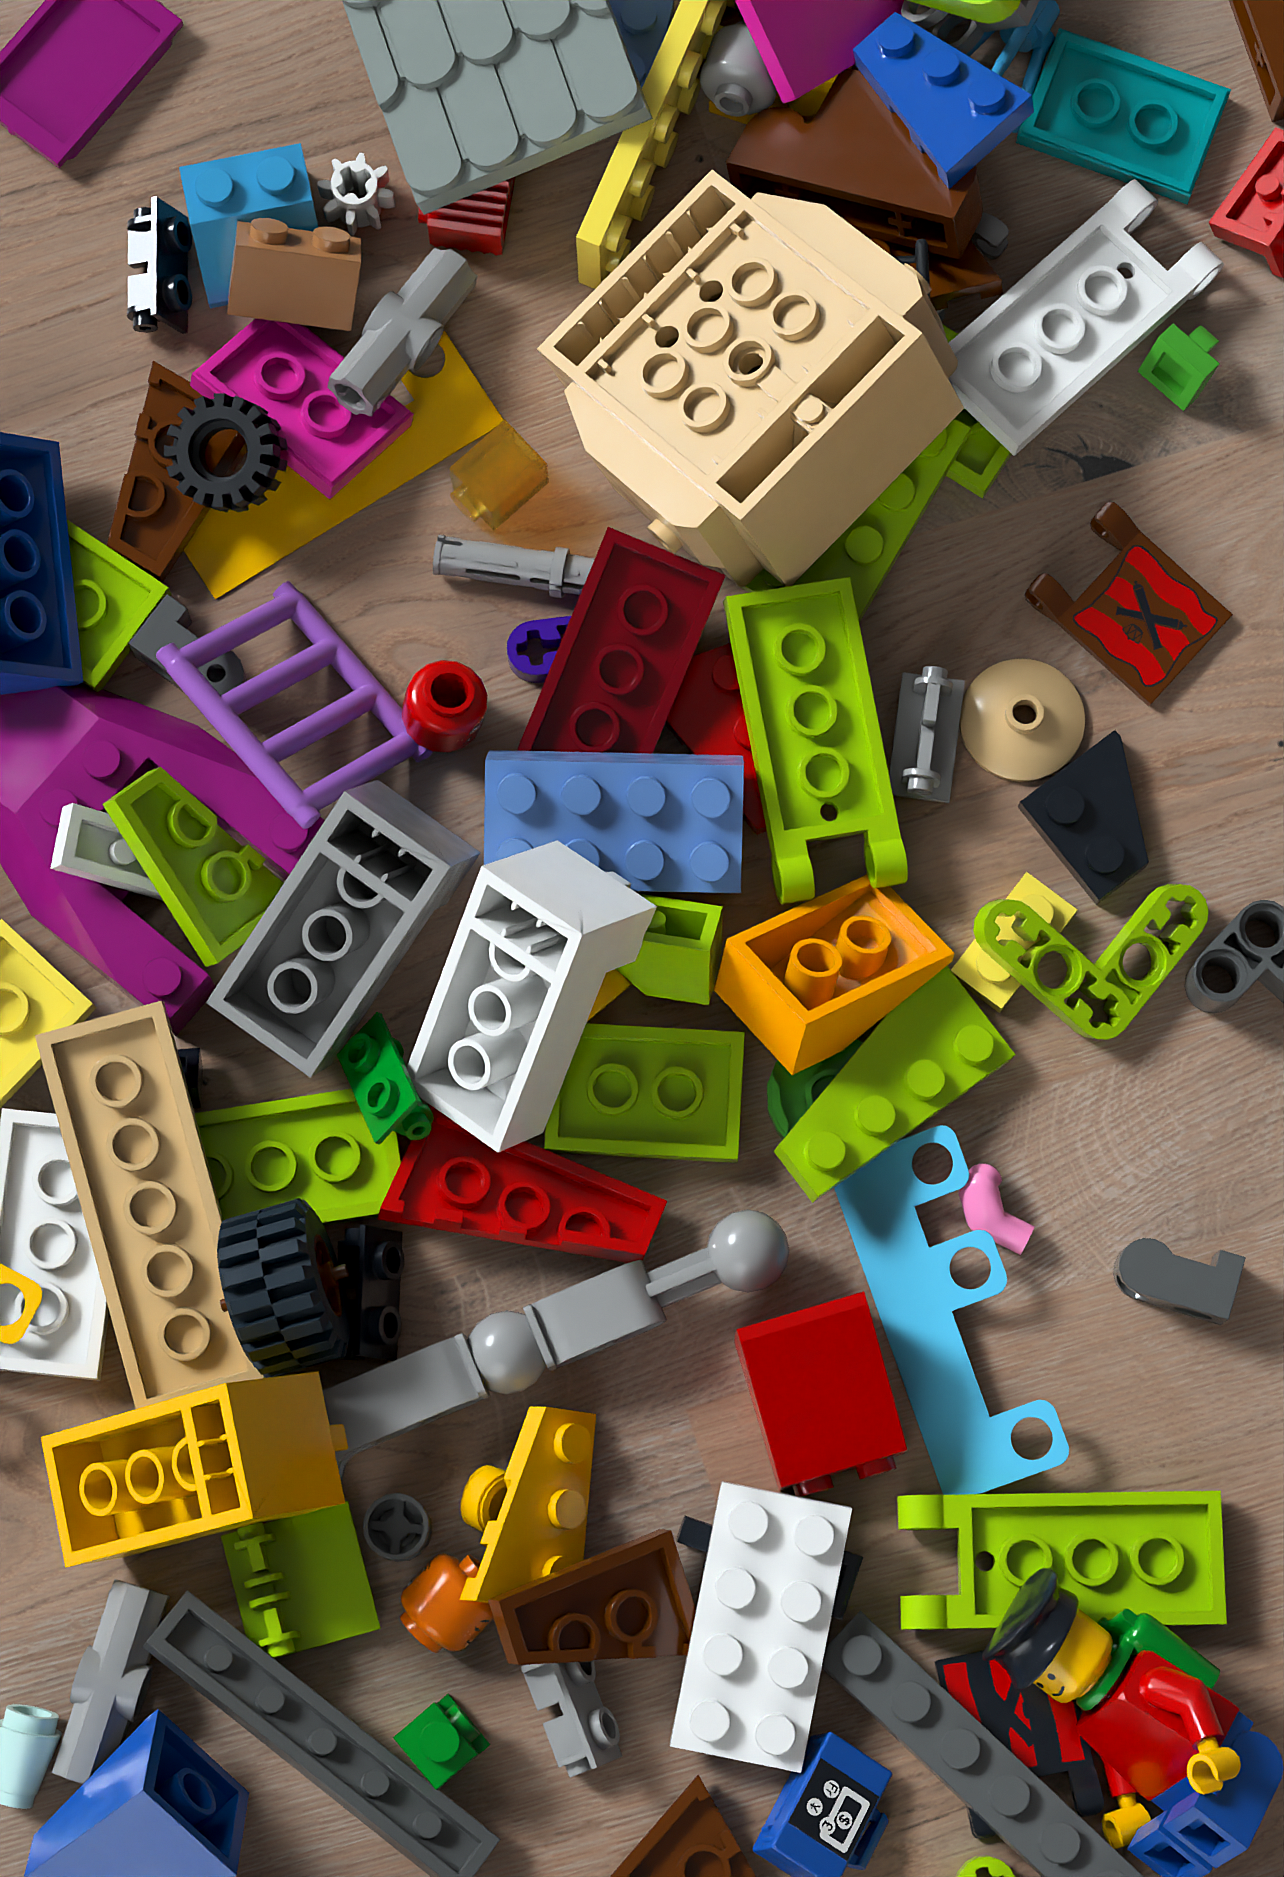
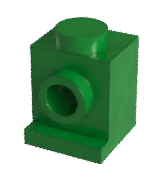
[393,1693,491,1790]

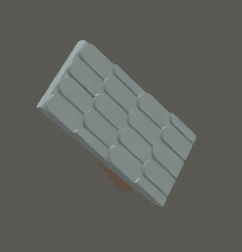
[342,0,653,215]

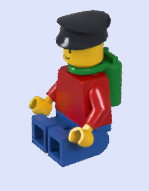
[982,1568,1284,1877]

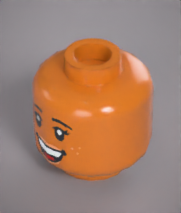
[400,1553,494,1653]

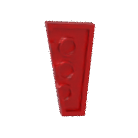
[377,1103,667,1263]

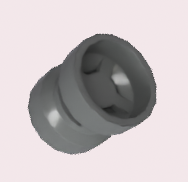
[363,1493,433,1562]

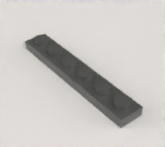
[143,1590,501,1877]
[822,1611,1144,1877]

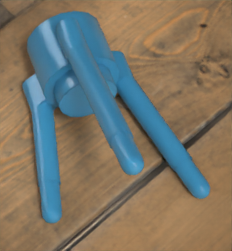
[966,0,1060,133]

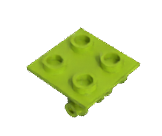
[221,1501,381,1659]

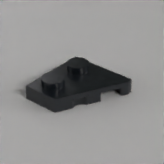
[1018,730,1149,905]

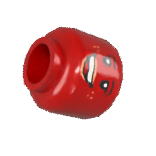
[402,660,488,753]

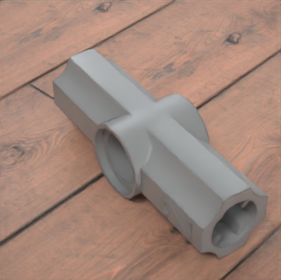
[327,248,478,416]
[52,1579,171,1784]

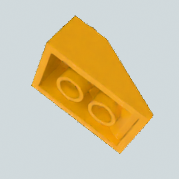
[714,874,955,1075]

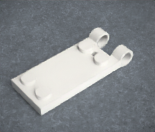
[948,179,1224,456]

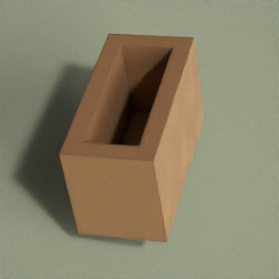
[227,218,361,331]

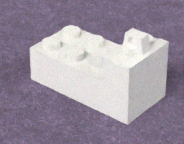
[406,840,657,1153]

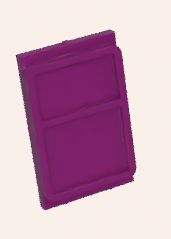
[0,0,183,169]

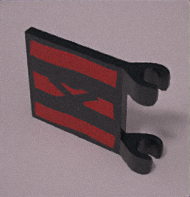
[934,1650,1105,1839]

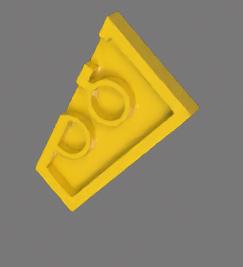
[460,1407,596,1603]

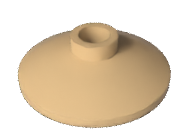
[959,659,1085,782]

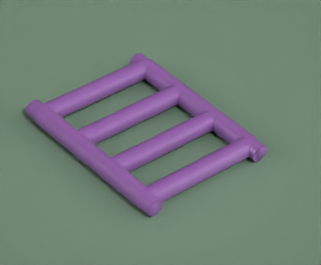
[156,581,433,829]

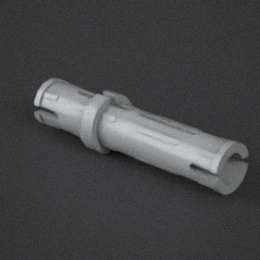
[433,534,595,598]

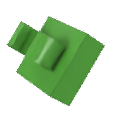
[1137,324,1220,411]

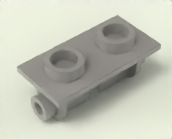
[889,666,965,803]
[521,1661,623,1778]

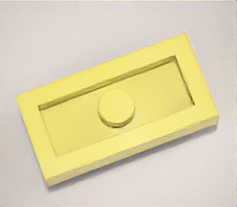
[951,872,1078,1013]

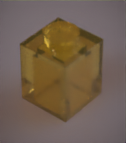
[449,419,549,531]

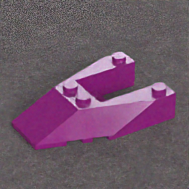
[0,683,325,1036]

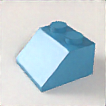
[179,143,319,309]

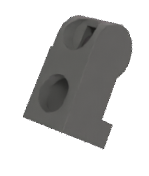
[129,594,247,695]
[1113,1238,1246,1325]

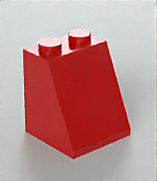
[734,1291,907,1497]

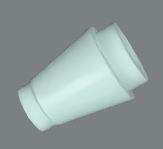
[0,1704,62,1809]

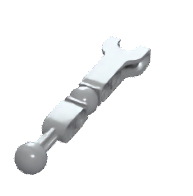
[268,1209,790,1521]

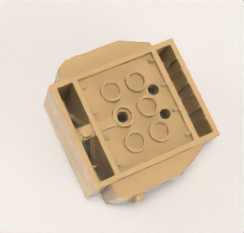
[537,170,964,587]

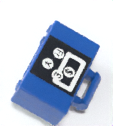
[752,1732,892,1877]

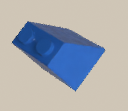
[24,1709,249,1877]

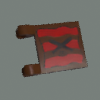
[1024,501,1233,707]

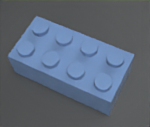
[484,750,744,893]

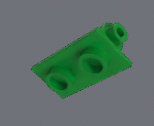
[337,1012,434,1145]

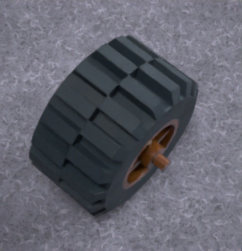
[217,1198,351,1378]

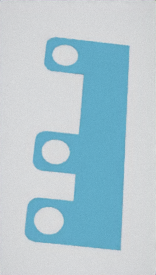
[834,1125,1069,1495]

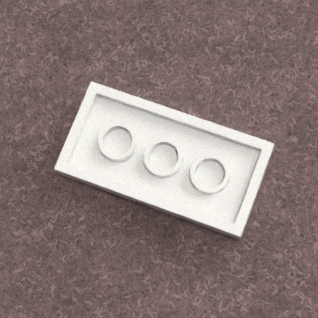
[0,1108,109,1381]
[670,1481,852,1773]

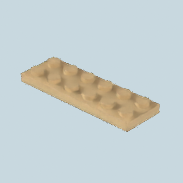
[35,1001,265,1409]

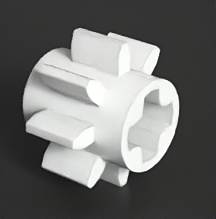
[317,153,395,236]

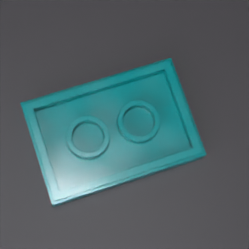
[1016,28,1231,205]

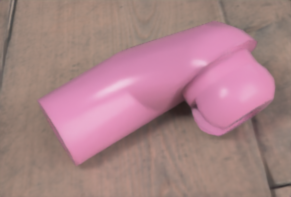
[958,1163,1035,1255]

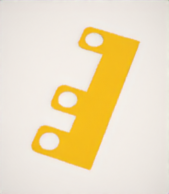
[184,331,505,600]

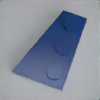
[853,12,1034,189]

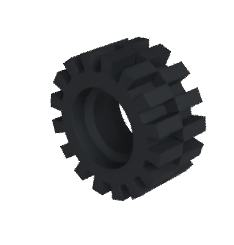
[164,393,288,512]

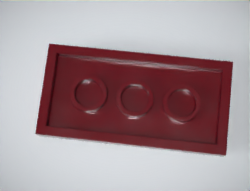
[517,527,726,754]

